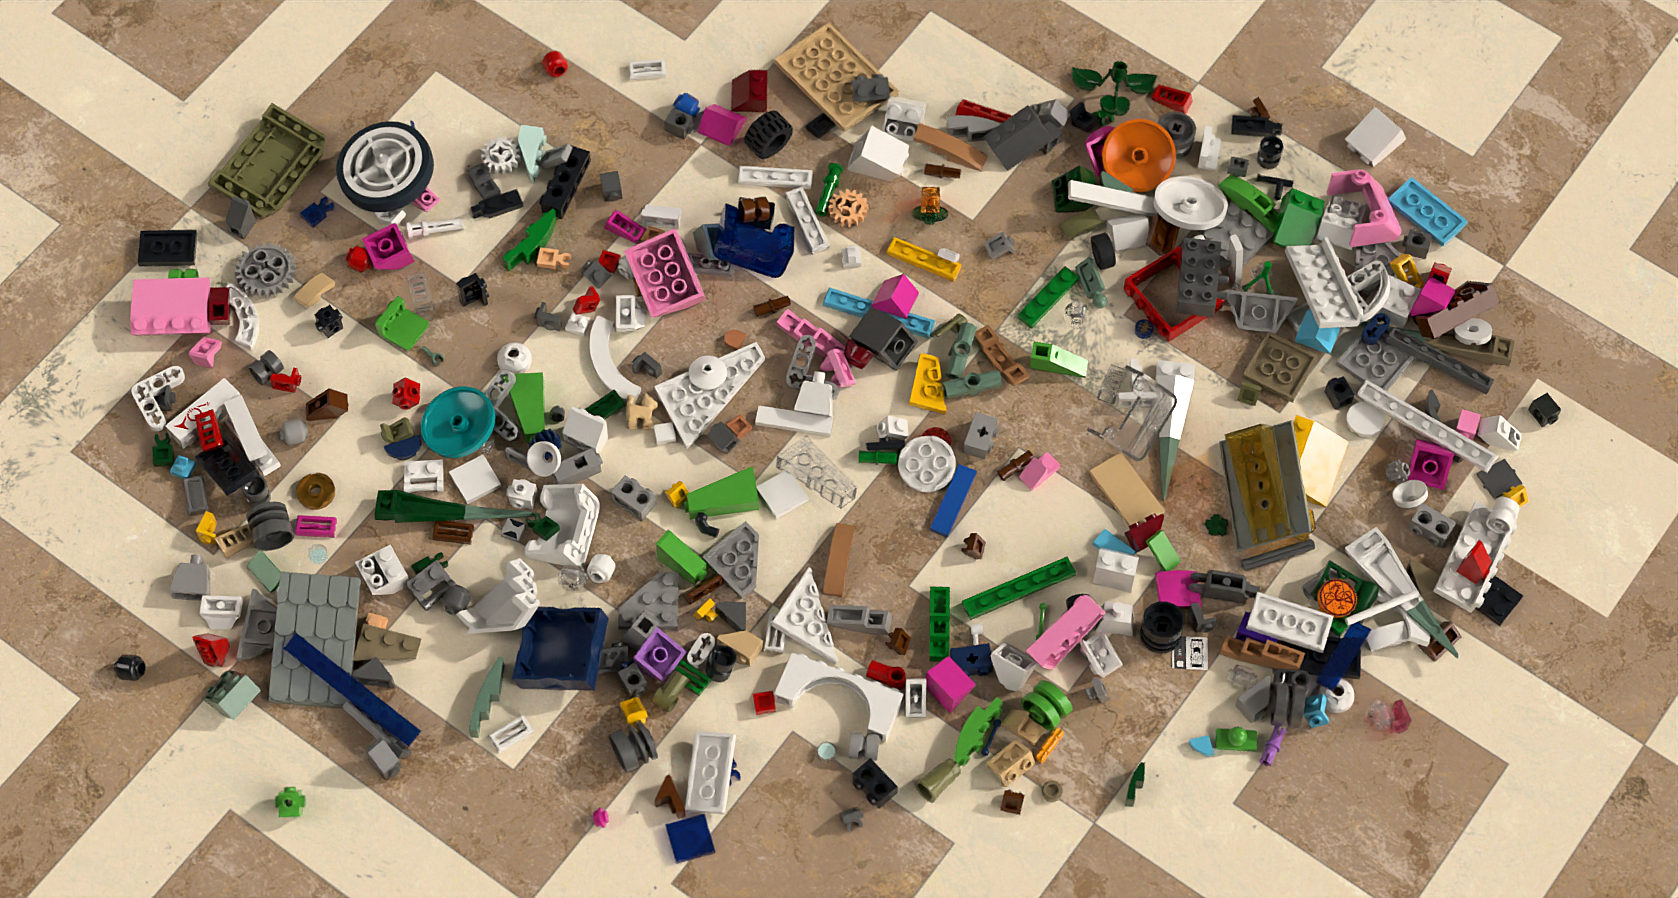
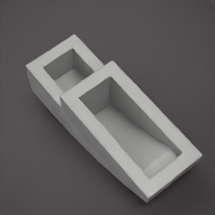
[947,115,1000,142]
[827,605,892,635]

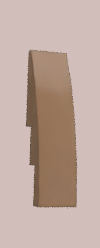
[913,123,987,172]
[1220,636,1305,670]

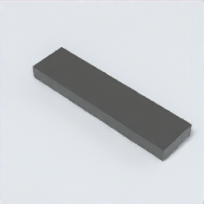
[342,702,411,758]

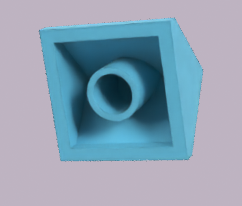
[1294,309,1341,354]

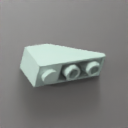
[518,125,547,183]

